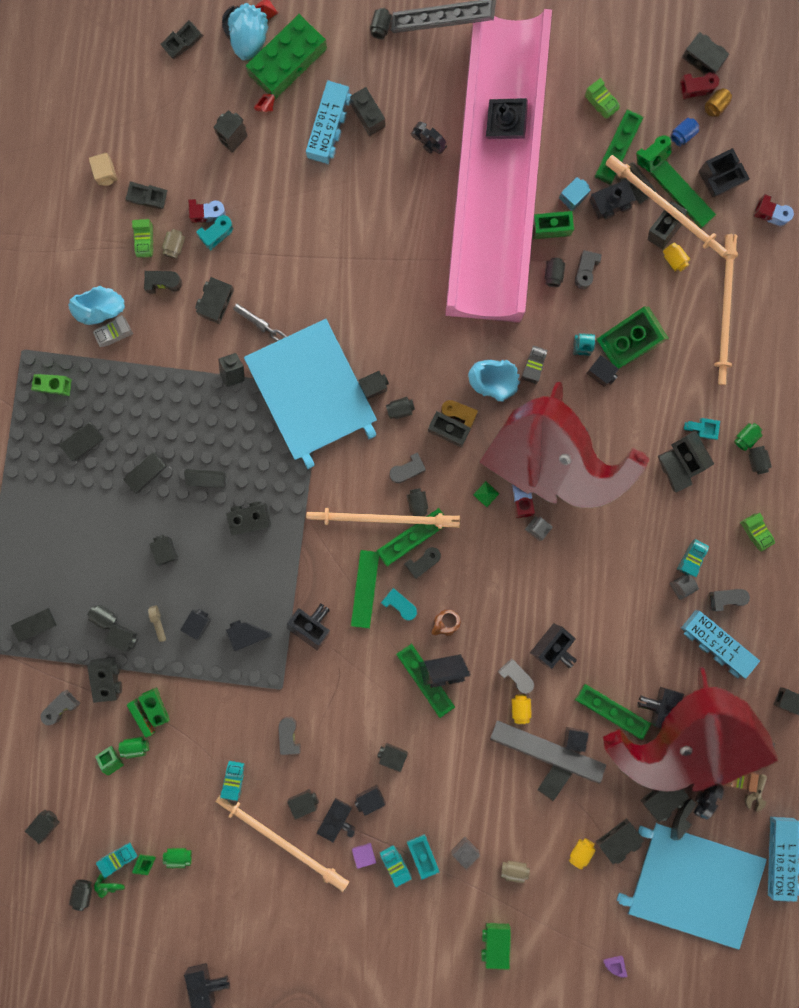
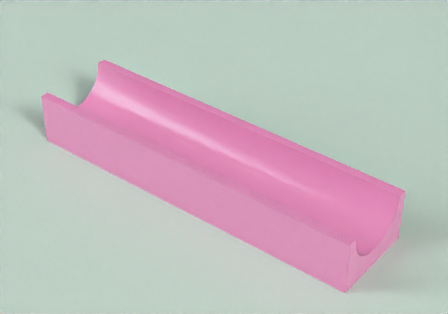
[445,9,552,323]

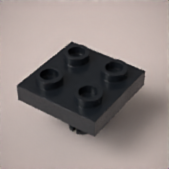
[486,98,528,139]

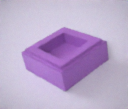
[352,843,376,869]

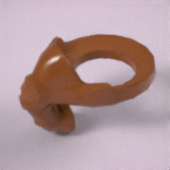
[431,609,461,636]

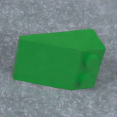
[596,306,669,369]

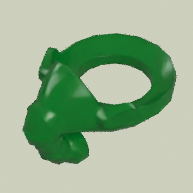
[94,873,125,898]

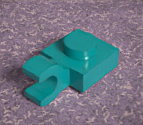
[684,418,721,440]

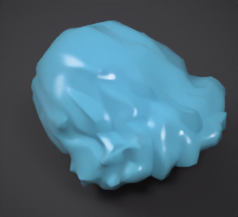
[228,3,268,61]
[68,286,125,325]
[468,360,520,402]

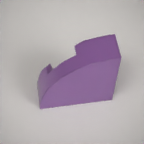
[603,955,627,978]

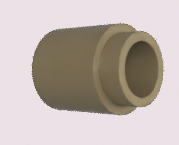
[162,229,185,259]
[501,861,530,884]

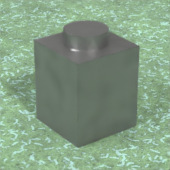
[451,837,480,870]

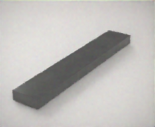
[391,0,496,33]
[490,721,606,784]

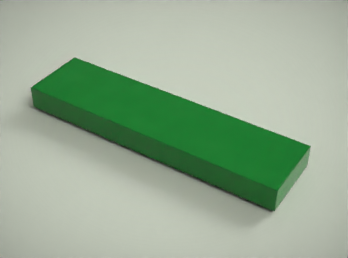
[594,109,644,185]
[651,160,716,228]
[376,508,444,567]
[351,550,379,629]
[396,643,455,718]
[575,683,652,740]

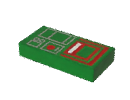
[126,699,156,738]

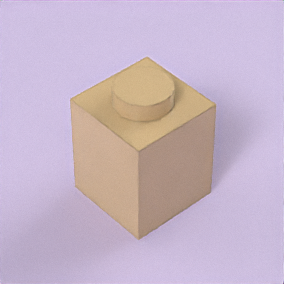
[89,153,117,186]

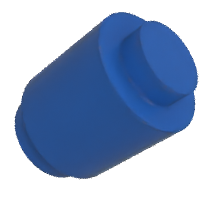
[670,118,699,146]

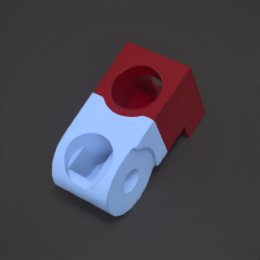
[753,194,794,226]
[188,199,226,223]
[513,485,535,519]

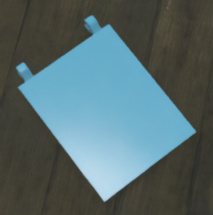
[244,319,377,469]
[617,823,767,950]

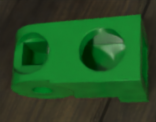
[636,135,672,173]
[138,687,170,728]

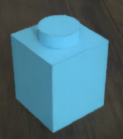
[559,177,591,211]

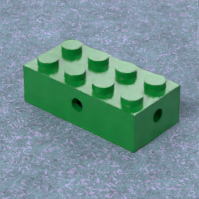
[245,14,327,101]

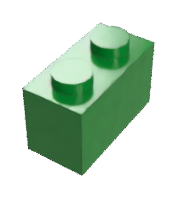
[532,211,574,239]
[481,923,511,970]

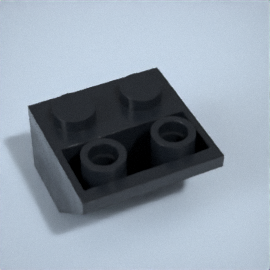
[419,654,471,688]

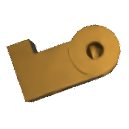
[441,400,478,430]

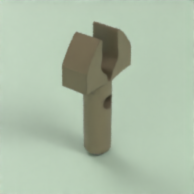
[148,605,166,642]
[744,774,767,812]

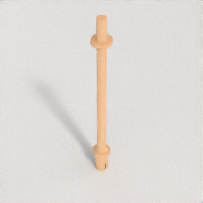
[605,155,727,257]
[714,234,738,385]
[306,508,460,529]
[216,796,349,892]

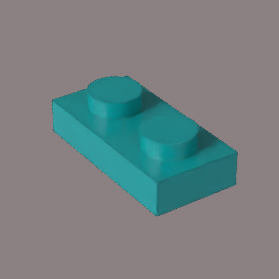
[407,834,440,879]

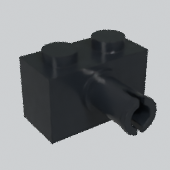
[589,180,636,220]
[286,603,330,651]
[530,623,577,669]
[637,687,684,728]
[184,963,230,1008]

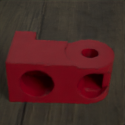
[680,73,720,100]

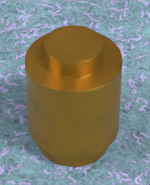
[704,88,732,117]

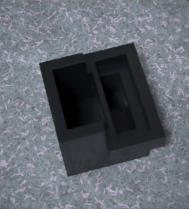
[698,148,750,198]

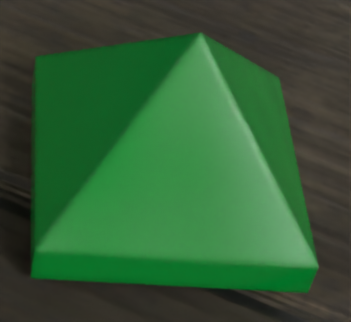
[473,481,500,508]
[132,854,156,875]

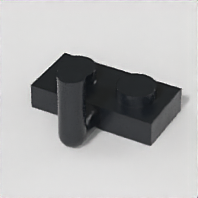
[316,798,355,843]

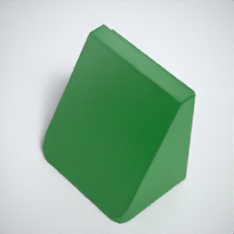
[95,746,124,776]

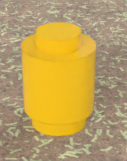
[663,242,690,272]
[511,694,532,724]
[569,838,596,869]

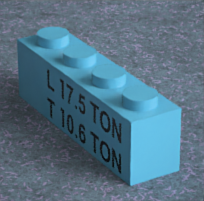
[306,80,352,164]
[681,610,760,679]
[768,817,799,902]

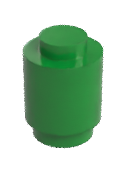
[734,423,763,451]
[119,736,149,759]
[163,848,192,869]

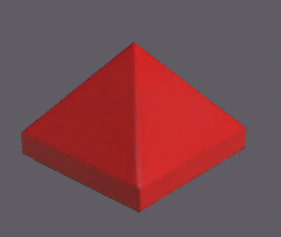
[255,0,278,20]
[254,94,274,112]

